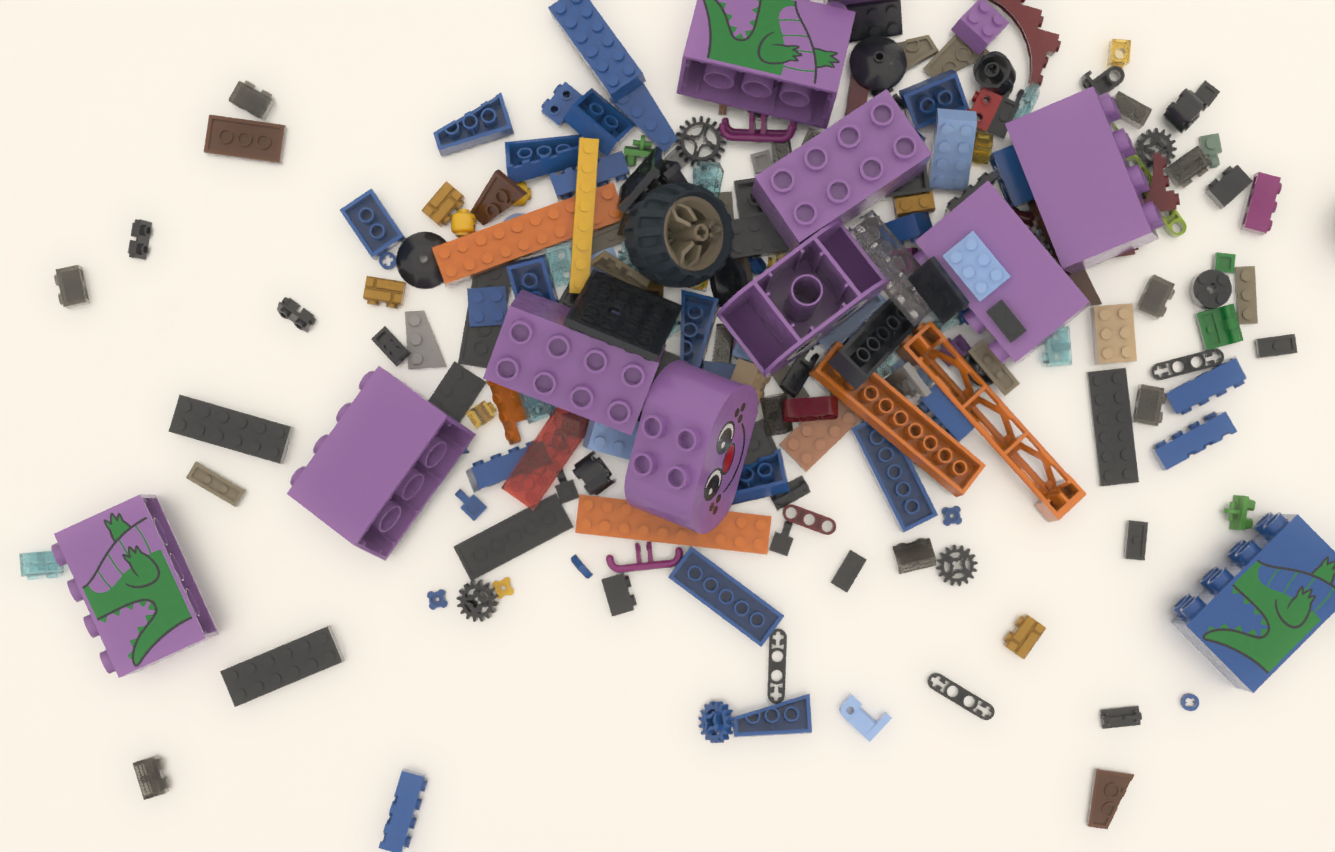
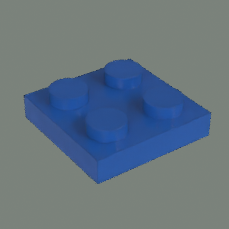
[467,286,507,327]

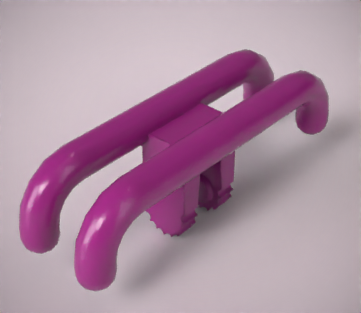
[719,112,797,142]
[606,541,683,573]

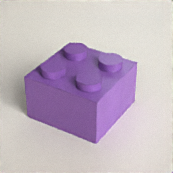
[951,0,1010,55]

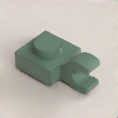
[1198,133,1222,168]

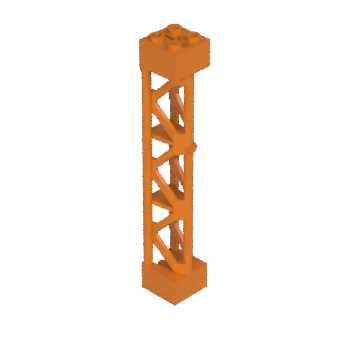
[895,321,1087,522]

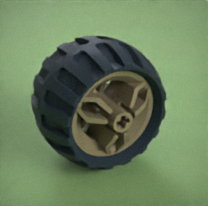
[624,182,734,288]

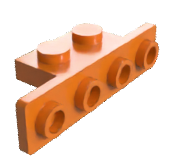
[486,380,531,445]

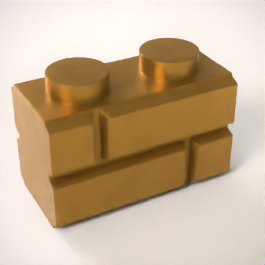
[422,181,465,226]
[893,191,936,218]
[363,276,406,309]
[1003,614,1046,659]

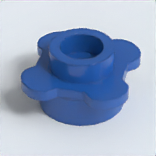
[748,257,767,274]
[942,506,962,526]
[427,589,448,610]

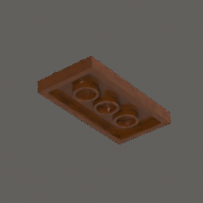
[204,114,286,164]

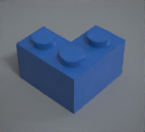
[880,212,933,249]

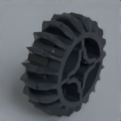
[675,116,726,168]

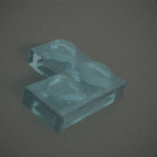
[1014,82,1040,119]

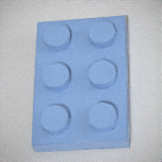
[943,231,1011,302]

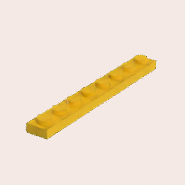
[569,138,599,294]

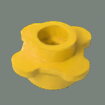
[492,577,514,599]

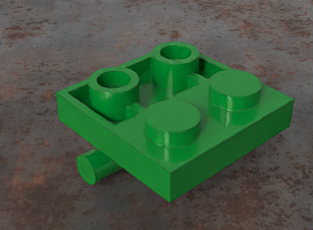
[1195,304,1244,351]

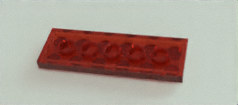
[501,407,590,511]

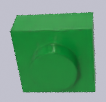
[1214,252,1236,274]

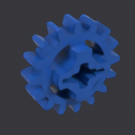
[698,701,735,743]

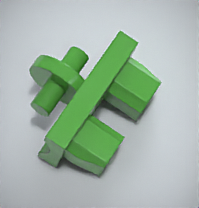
[623,135,653,165]
[1223,495,1256,531]

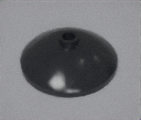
[849,36,907,91]
[396,232,447,289]
[710,256,748,307]

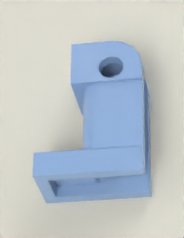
[839,693,892,742]

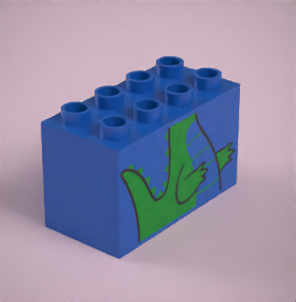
[1171,512,1335,693]

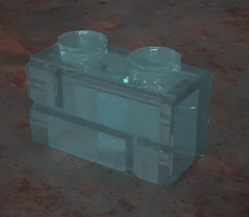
[19,551,64,580]

